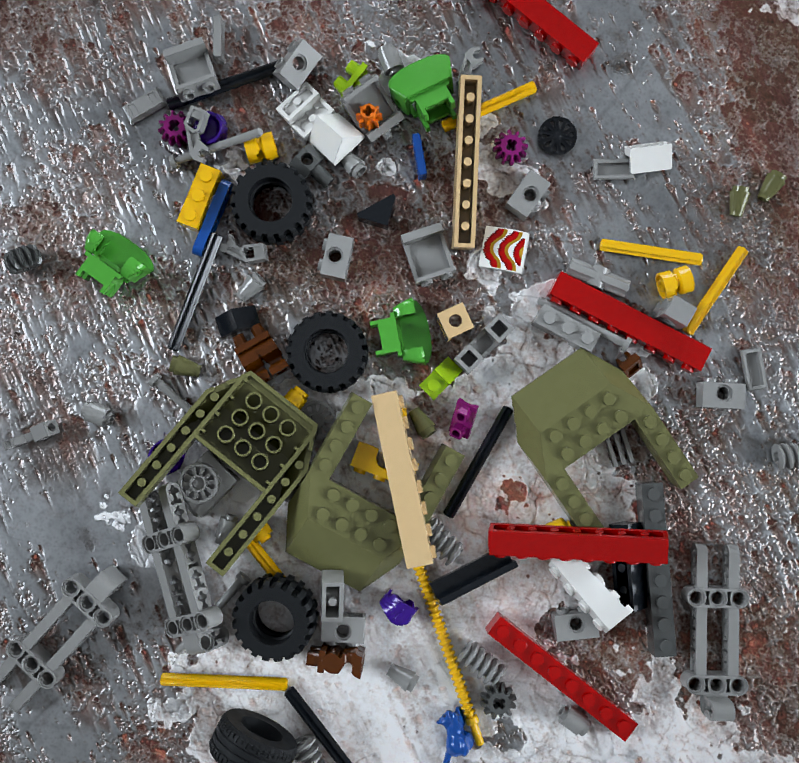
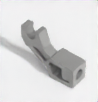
[456,46,483,89]
[183,105,211,164]
[219,234,269,265]
[2,419,60,451]

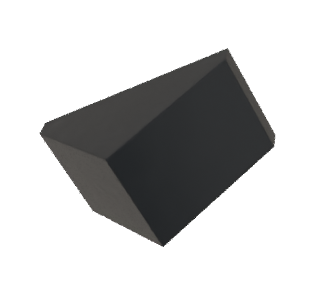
[357,194,396,230]
[215,305,261,338]

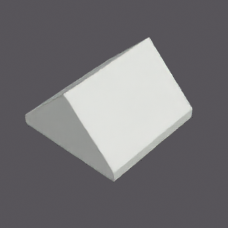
[308,113,365,166]

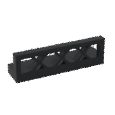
[428,553,519,606]

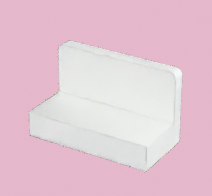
[624,141,672,174]

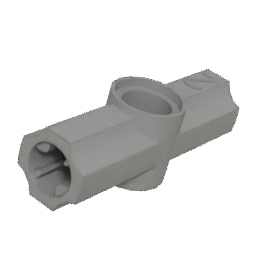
[565,257,631,298]

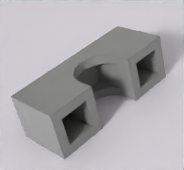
[531,304,601,353]
[453,313,515,375]

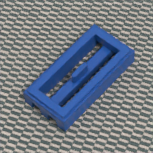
[412,133,427,180]

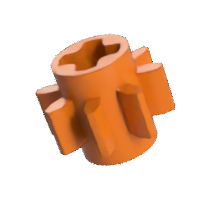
[356,103,383,131]

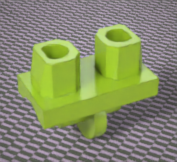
[333,60,368,97]

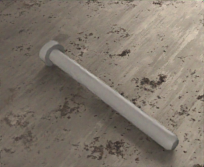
[169,128,263,169]
[537,297,632,352]
[148,373,192,412]
[175,571,251,655]

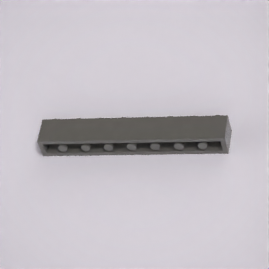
[635,481,677,658]

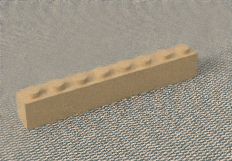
[451,75,482,250]
[371,390,437,569]

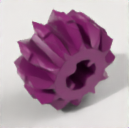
[158,110,194,147]
[492,129,528,167]

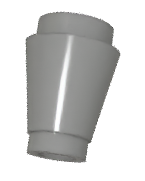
[340,152,367,179]
[236,271,267,302]
[386,664,419,692]

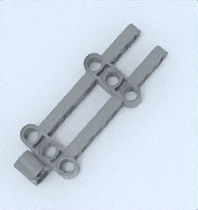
[139,482,229,655]
[680,543,750,722]
[0,564,128,713]

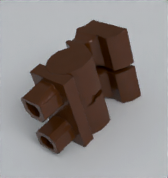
[233,323,291,383]
[306,642,366,679]

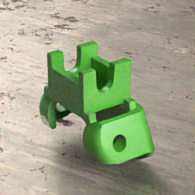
[389,54,457,132]
[76,229,154,298]
[370,298,432,365]

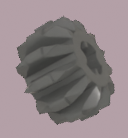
[3,244,43,274]
[480,682,516,720]

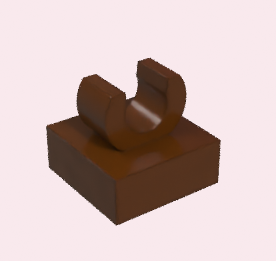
[615,351,643,378]

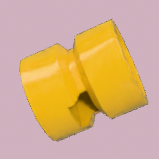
[243,131,279,165]
[655,265,695,299]

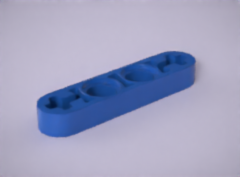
[192,179,234,257]

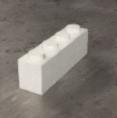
[548,558,634,633]

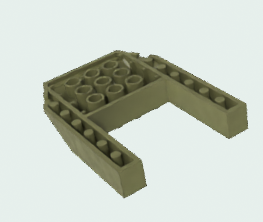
[511,348,699,528]
[118,371,318,577]
[285,392,465,591]

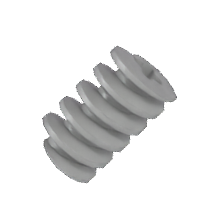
[771,442,799,470]
[429,518,463,566]
[457,640,506,686]
[294,734,325,763]

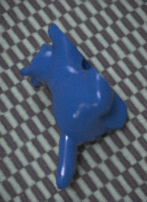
[437,706,474,763]

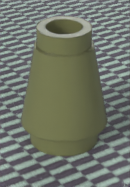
[757,170,787,203]
[729,186,751,217]
[169,355,202,377]
[409,407,437,439]

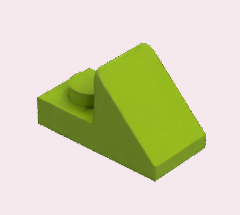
[419,357,463,400]

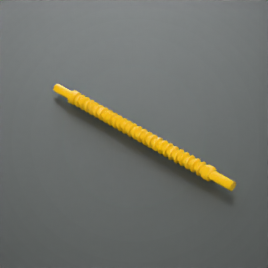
[413,565,484,746]

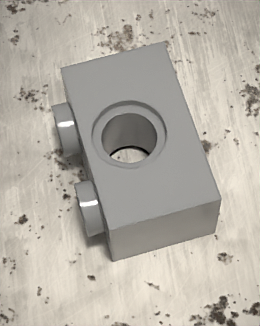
[272,39,322,90]
[504,169,551,222]
[317,233,355,282]
[653,295,697,330]
[696,378,746,410]
[321,570,344,622]
[551,606,600,642]
[321,612,366,647]

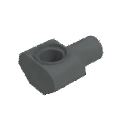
[289,143,334,188]

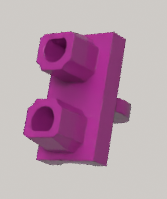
[449,398,479,440]

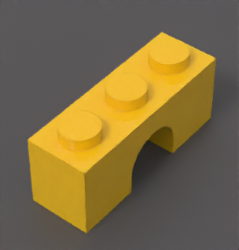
[177,163,225,233]
[350,441,419,482]

